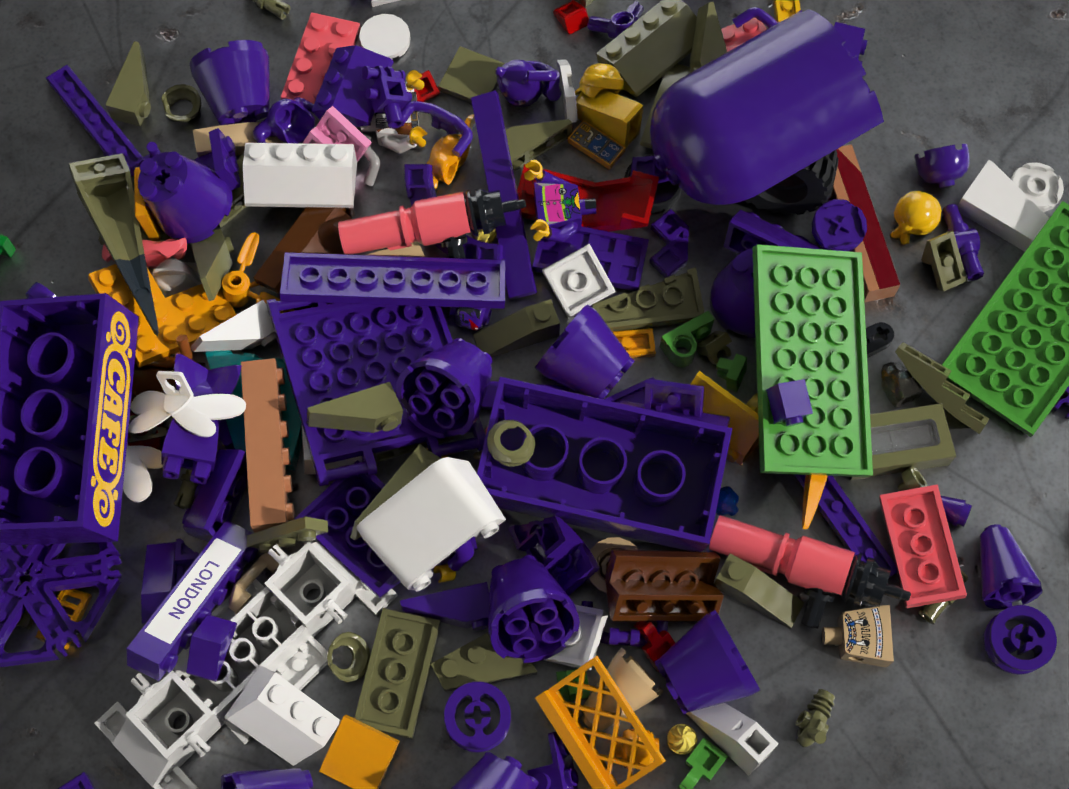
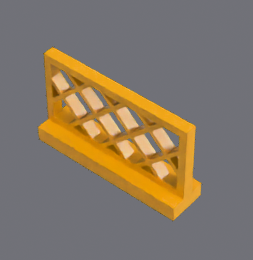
[535,656,666,789]

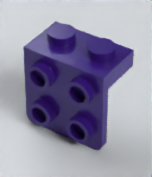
[194,128,241,190]

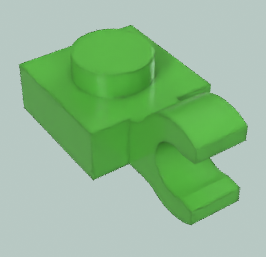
[679,737,728,789]

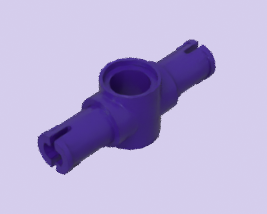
[942,204,984,281]

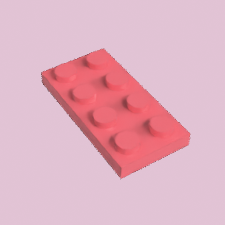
[281,12,361,104]
[879,484,967,608]

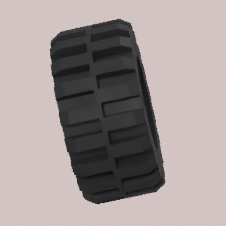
[744,150,838,215]

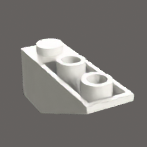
[686,703,778,776]

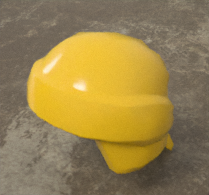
[575,63,624,98]
[890,191,942,245]

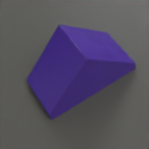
[186,615,237,682]

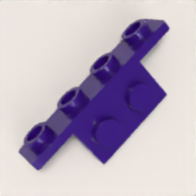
[619,379,730,427]
[527,732,579,789]

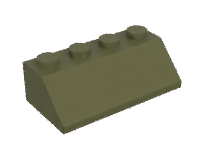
[596,0,697,98]

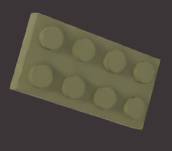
[355,608,441,739]

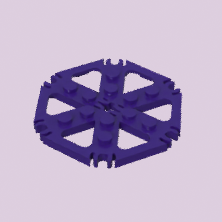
[0,542,122,667]

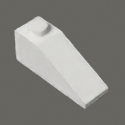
[191,300,277,352]

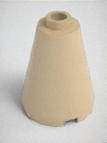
[581,648,664,732]

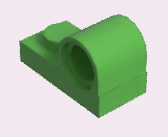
[660,310,714,368]

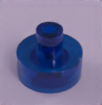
[716,486,739,516]

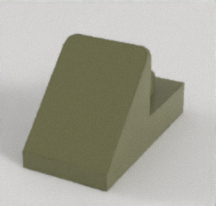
[921,231,967,291]

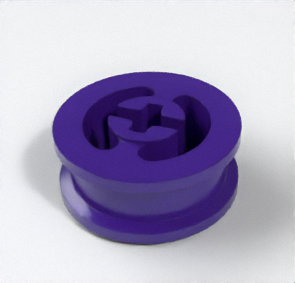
[983,605,1057,675]
[444,682,511,753]

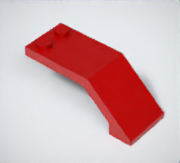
[517,164,659,232]

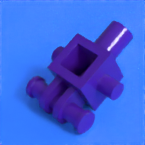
[362,66,412,128]

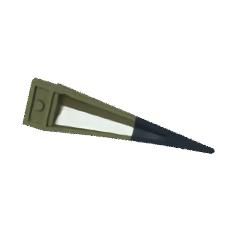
[69,153,159,336]

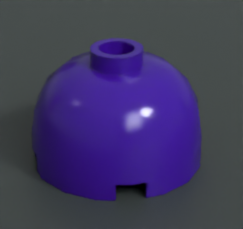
[914,144,970,188]

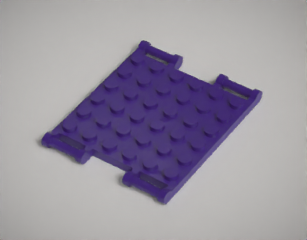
[266,299,486,486]

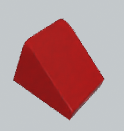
[553,0,589,34]
[405,70,440,102]

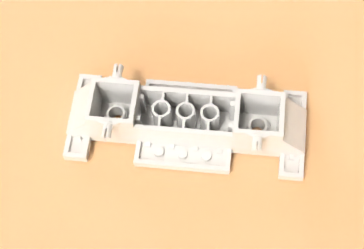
[94,540,397,789]

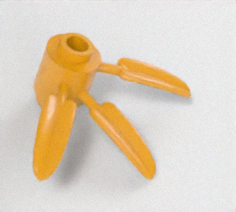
[222,232,295,314]

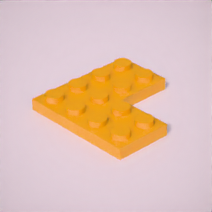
[88,264,237,368]

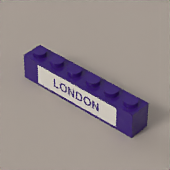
[126,520,258,681]

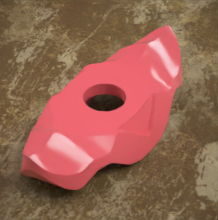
[102,238,187,268]

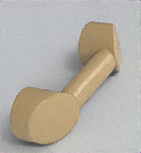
[228,552,288,614]

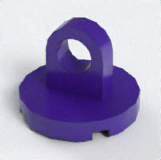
[811,199,867,252]

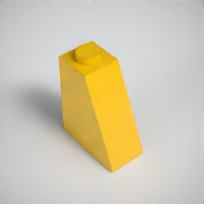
[576,89,643,148]

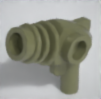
[796,689,835,747]

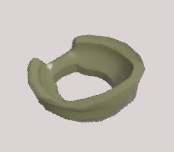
[161,84,201,122]
[487,420,535,467]
[327,632,370,682]

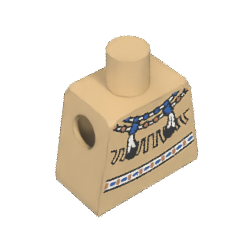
[822,605,894,667]

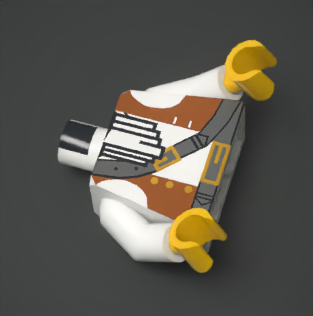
[361,70,427,154]

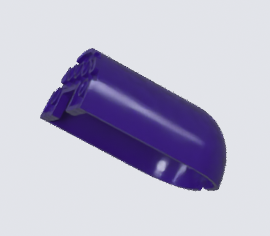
[650,9,884,205]

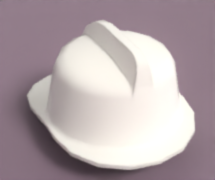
[152,258,202,298]

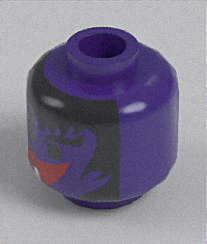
[450,307,492,331]

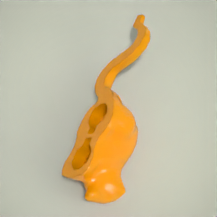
[426,114,475,190]

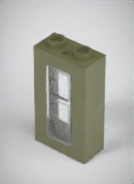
[849,403,956,481]

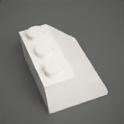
[224,665,341,766]

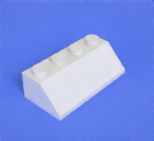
[243,143,357,208]

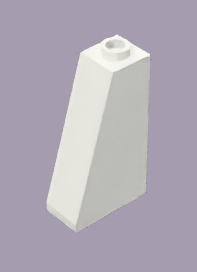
[958,160,1049,252]

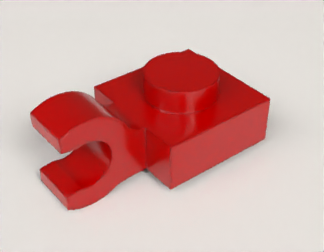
[634,621,675,673]

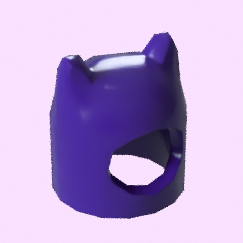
[495,59,543,108]

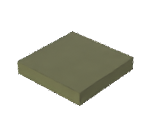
[438,46,505,104]

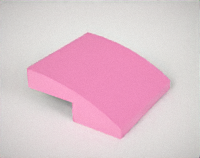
[302,106,372,162]

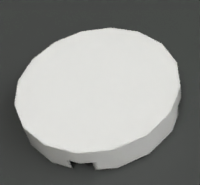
[359,14,411,60]
[1011,163,1064,212]

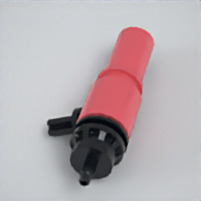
[338,188,526,259]
[709,515,911,629]

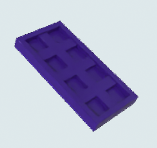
[532,226,649,291]

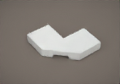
[557,59,578,123]

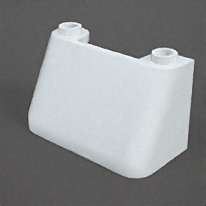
[357,457,506,591]

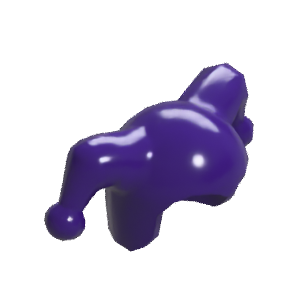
[253,97,315,144]

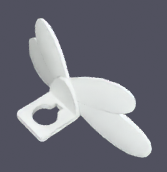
[129,371,246,437]
[123,442,163,503]

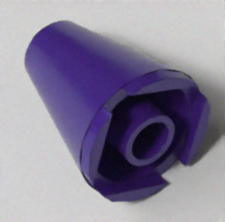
[980,524,1043,609]

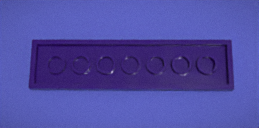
[280,252,505,309]

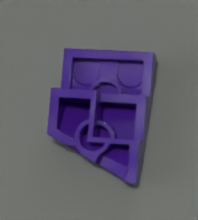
[508,516,600,596]

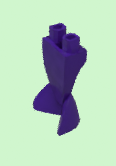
[161,353,242,484]

